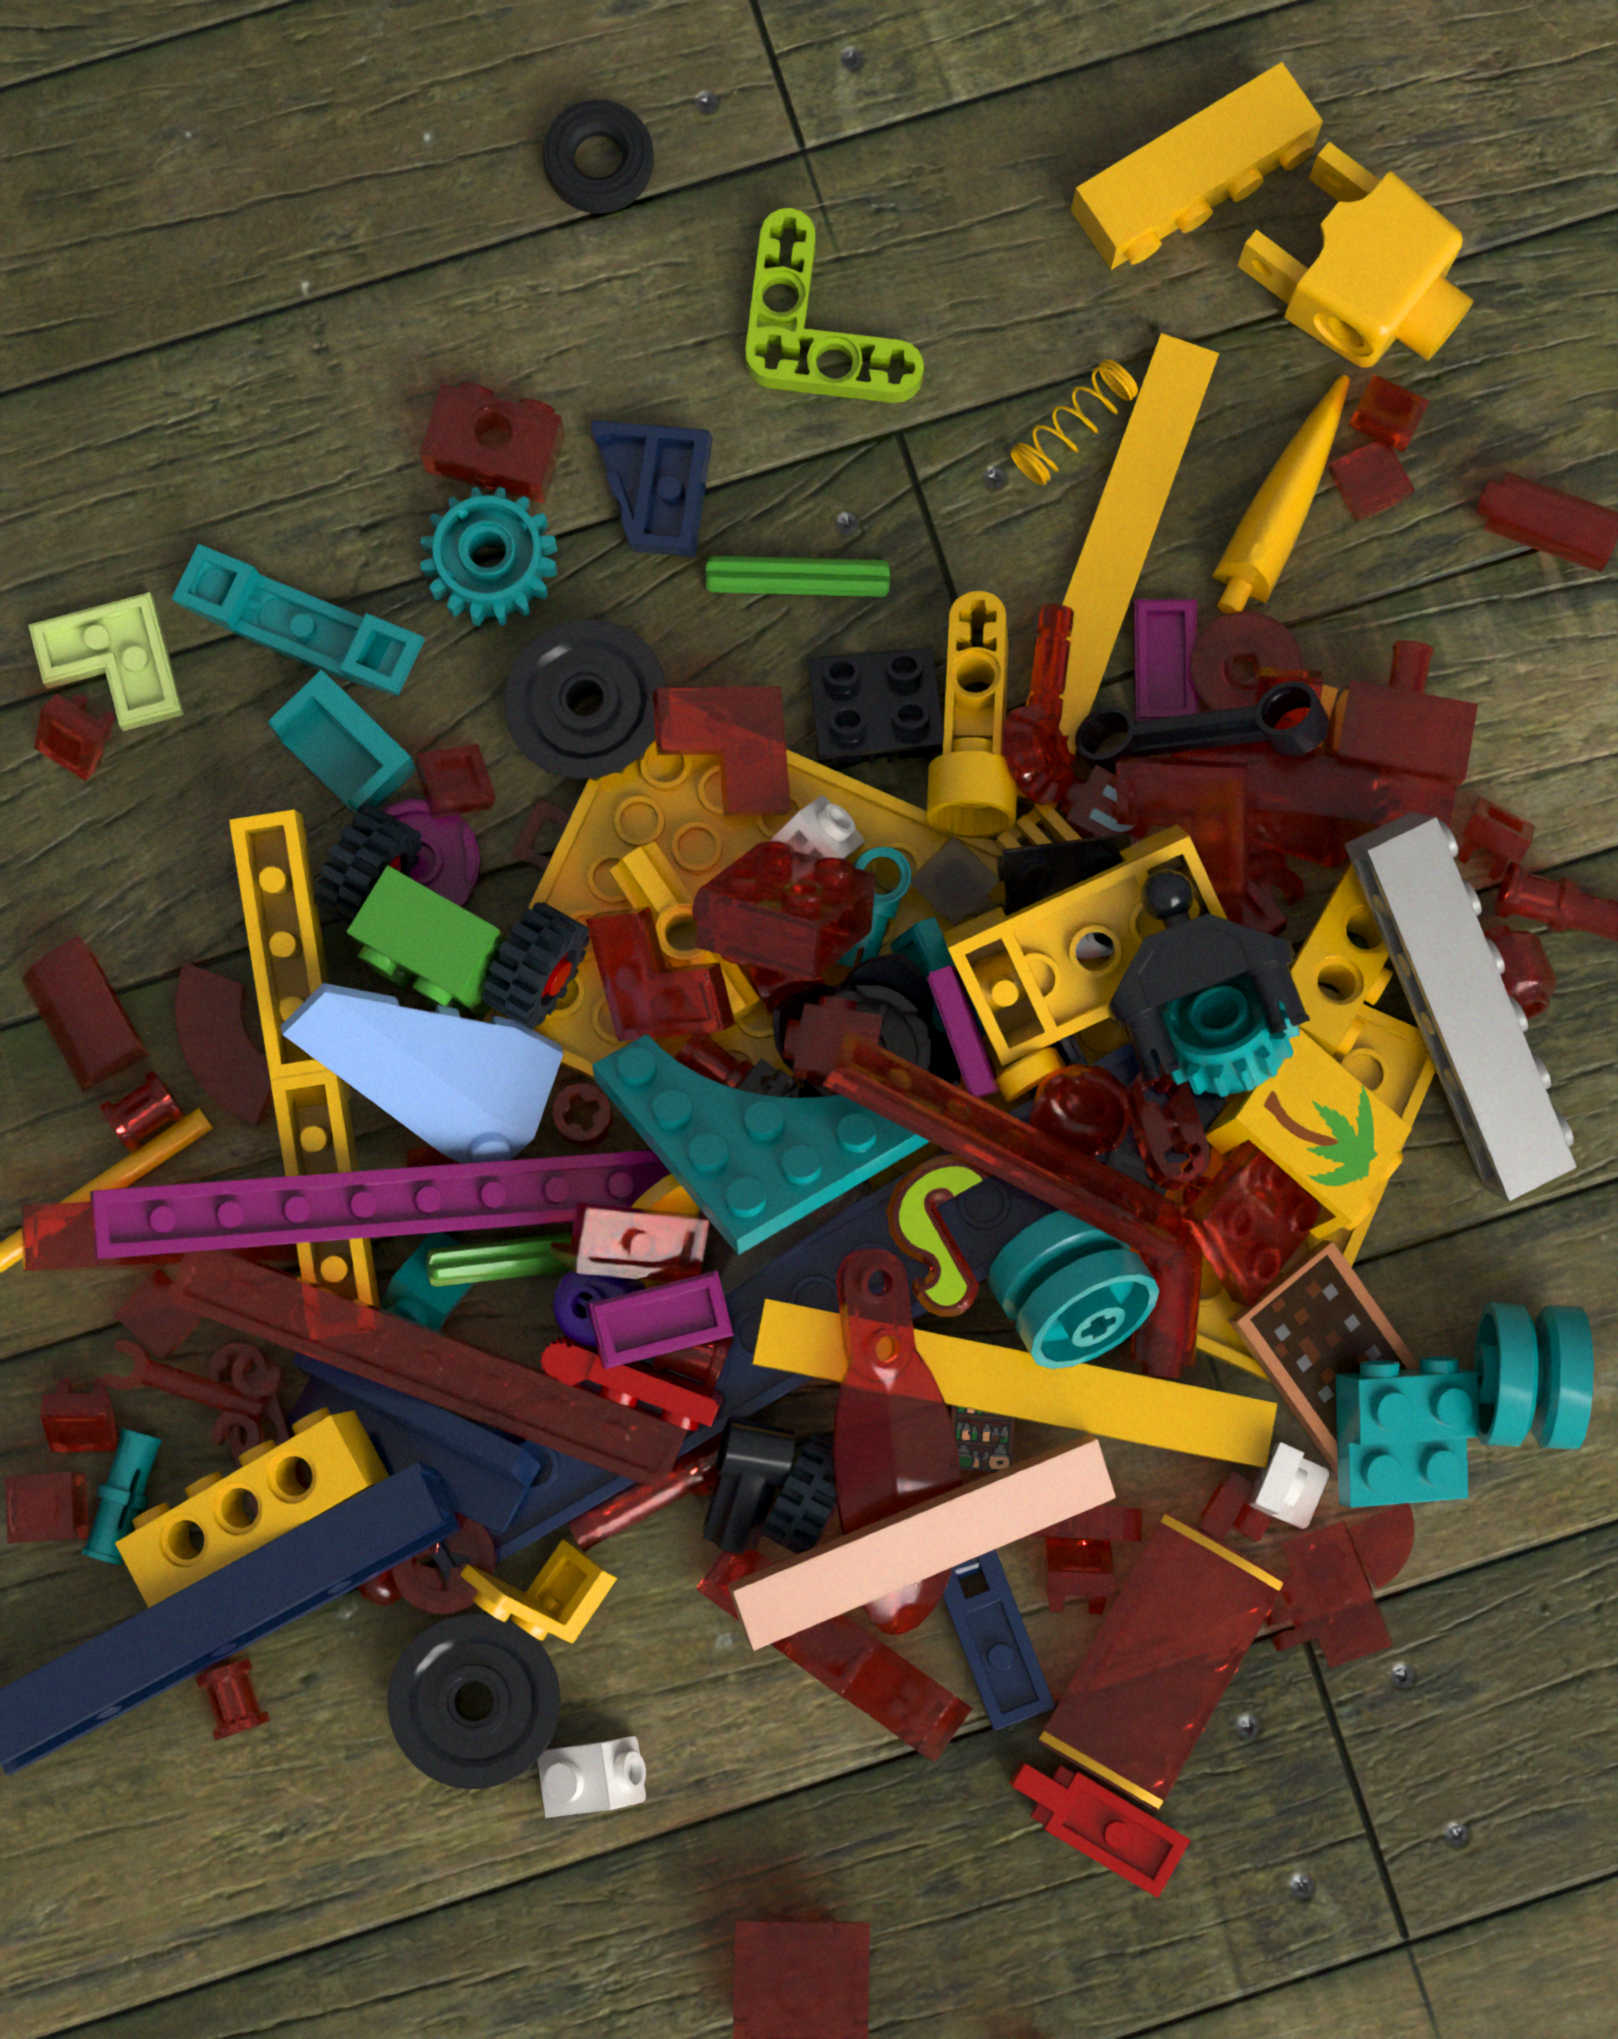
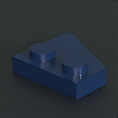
[591,420,713,557]

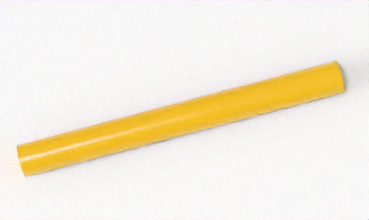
[0,1107,214,1273]

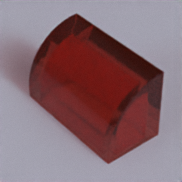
[22,936,150,1093]

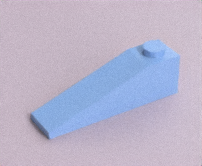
[281,983,564,1164]

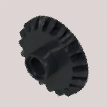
[504,619,668,781]
[388,1614,561,1789]

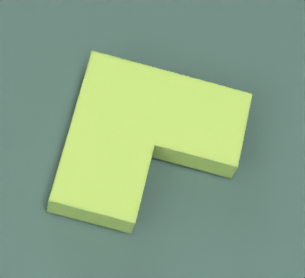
[28,592,184,731]

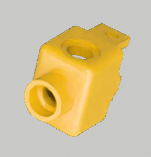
[1237,142,1474,368]

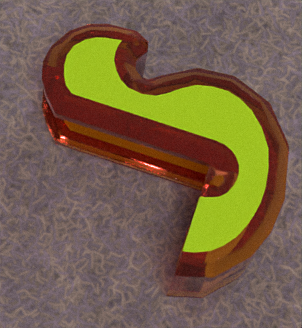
[886,1154,994,1316]

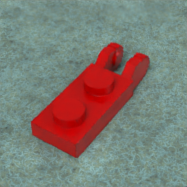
[539,1335,725,1431]

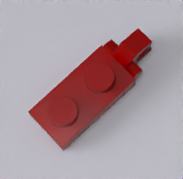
[1008,1761,1191,1898]

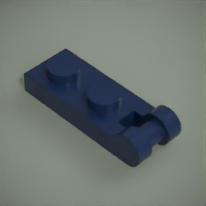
[934,1549,1056,1731]

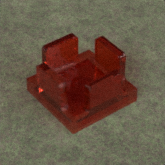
[733,1914,870,2039]

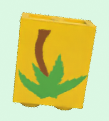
[1203,1029,1413,1239]

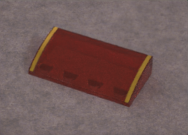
[1038,1511,1286,1813]

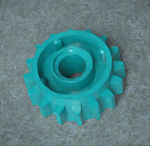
[420,487,558,626]
[1162,976,1300,1097]

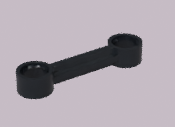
[1075,681,1329,780]

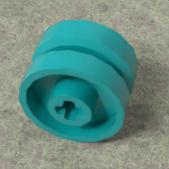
[987,1204,1159,1369]
[1473,1302,1594,1450]

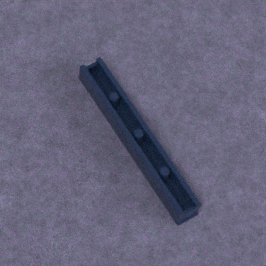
[0,1461,462,1775]

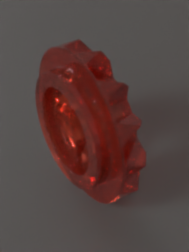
[1003,704,1076,806]
[391,1512,498,1614]

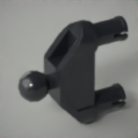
[1107,868,1310,1083]

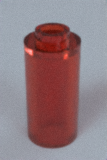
[1475,471,1618,573]
[1129,1230,1205,1379]

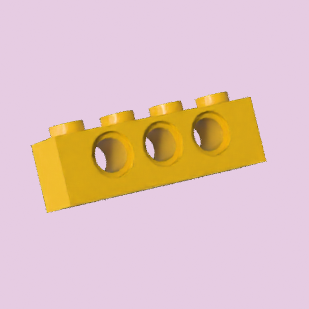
[1289,807,1401,1057]
[115,1407,389,1608]

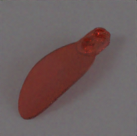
[833,1248,962,1635]

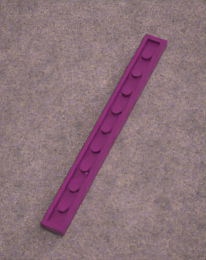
[90,1150,671,1259]

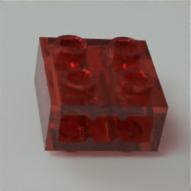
[692,841,876,982]

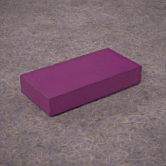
[1132,599,1199,722]
[927,965,1000,1098]
[586,1271,734,1369]

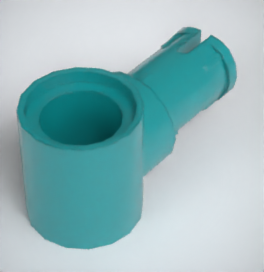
[835,847,912,968]

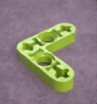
[745,208,924,403]

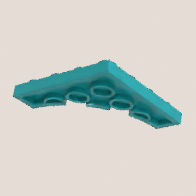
[592,1034,958,1255]

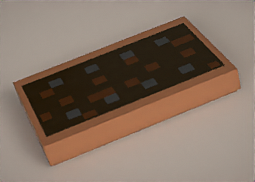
[1228,1240,1419,1473]

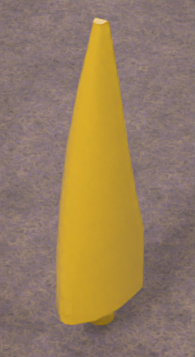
[1212,375,1350,617]

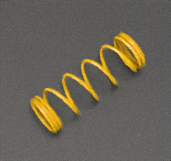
[1011,359,1138,486]

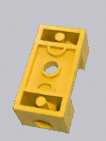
[943,824,1227,1066]

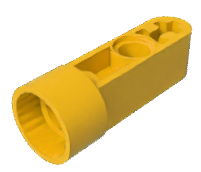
[926,591,1018,838]

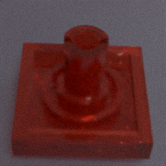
[1183,1139,1323,1308]

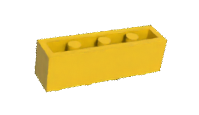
[1071,62,1323,270]

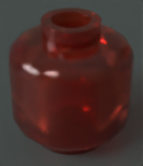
[1483,925,1558,1021]

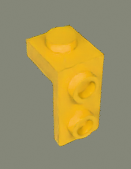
[460,1539,617,1644]

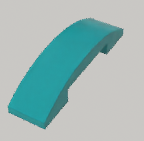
[171,543,425,696]

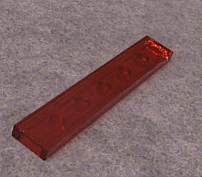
[823,1030,1194,1269]

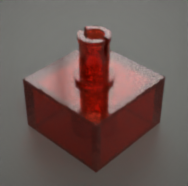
[1319,640,1478,806]

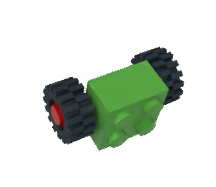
[314,806,590,1029]

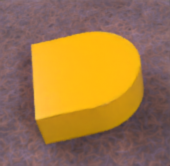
[995,1046,1067,1101]

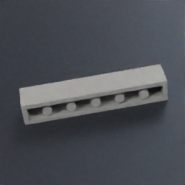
[1344,811,1577,1201]

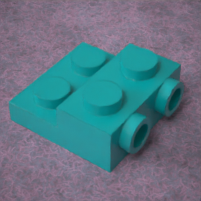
[1336,1356,1479,1508]

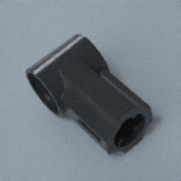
[703,1417,795,1554]

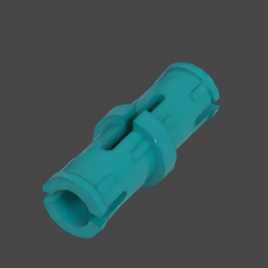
[81,1428,163,1566]

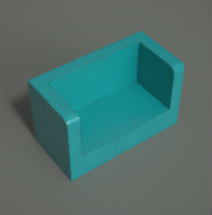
[268,669,417,815]

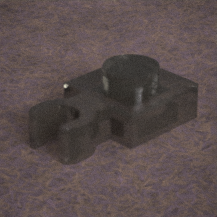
[911,834,1006,927]

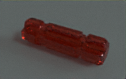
[1026,604,1074,728]

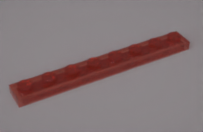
[166,1249,688,1491]

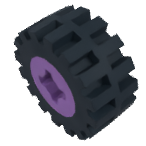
[762,1431,862,1554]

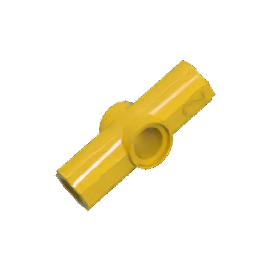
[608,840,761,1033]

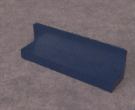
[286,1341,541,1534]

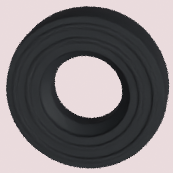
[543,100,654,214]

